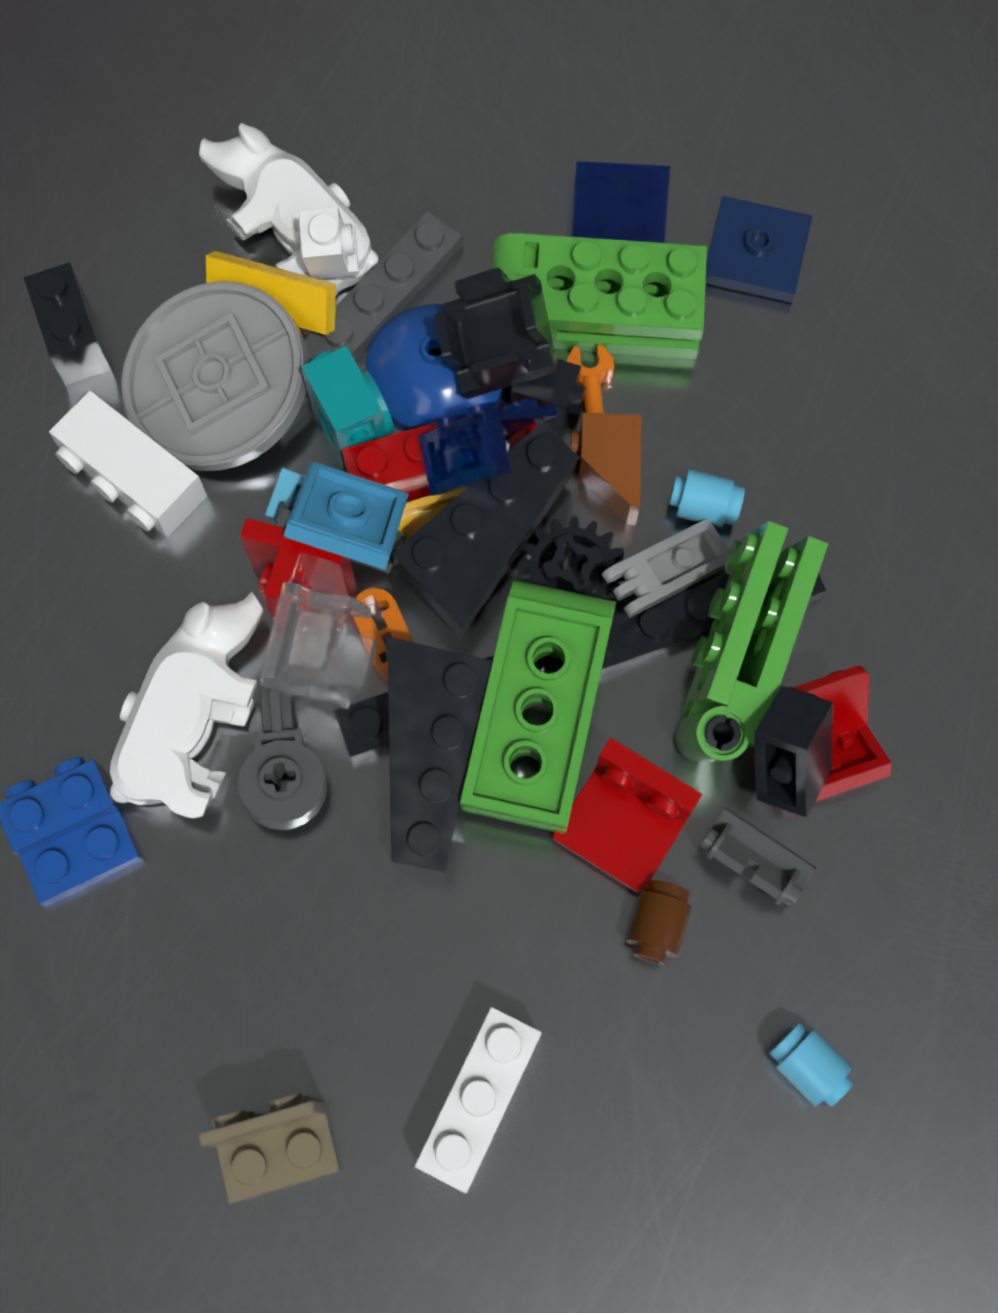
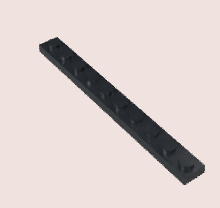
[334,573,827,762]

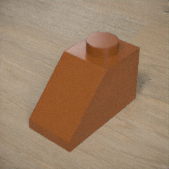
[570,412,642,525]

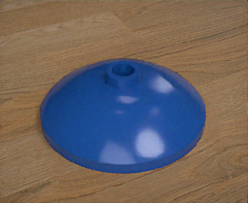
[365,304,505,435]

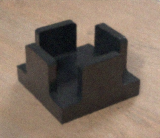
[435,268,559,399]

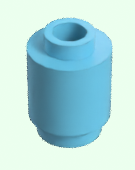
[669,469,745,528]
[769,1022,854,1107]

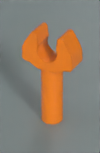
[567,344,614,413]

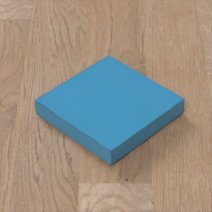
[283,461,409,570]

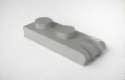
[602,519,730,618]

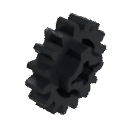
[517,516,625,600]

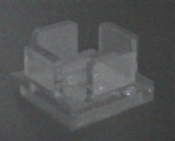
[259,582,377,710]

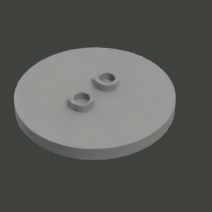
[121,282,309,471]

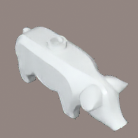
[199,123,379,295]
[110,591,264,819]

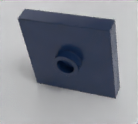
[706,196,813,303]

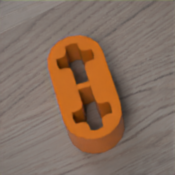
[352,588,414,681]

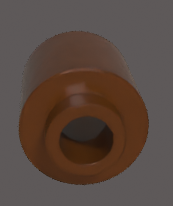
[626,880,692,965]

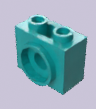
[301,346,394,472]

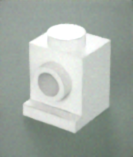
[298,206,359,279]

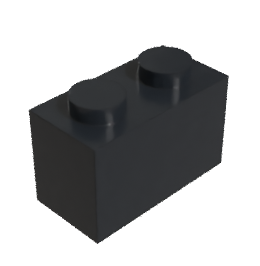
[23,262,111,385]
[754,686,833,817]

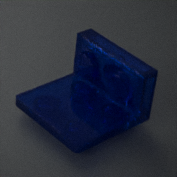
[572,161,670,243]
[418,399,559,496]

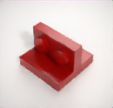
[240,518,355,634]

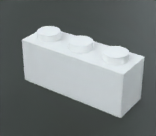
[49,391,207,538]
[415,1007,542,1194]

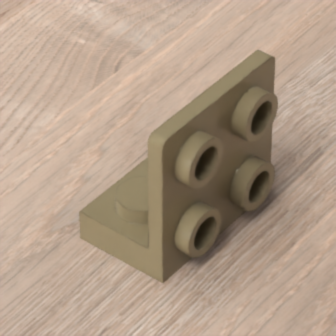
[198,1093,341,1204]

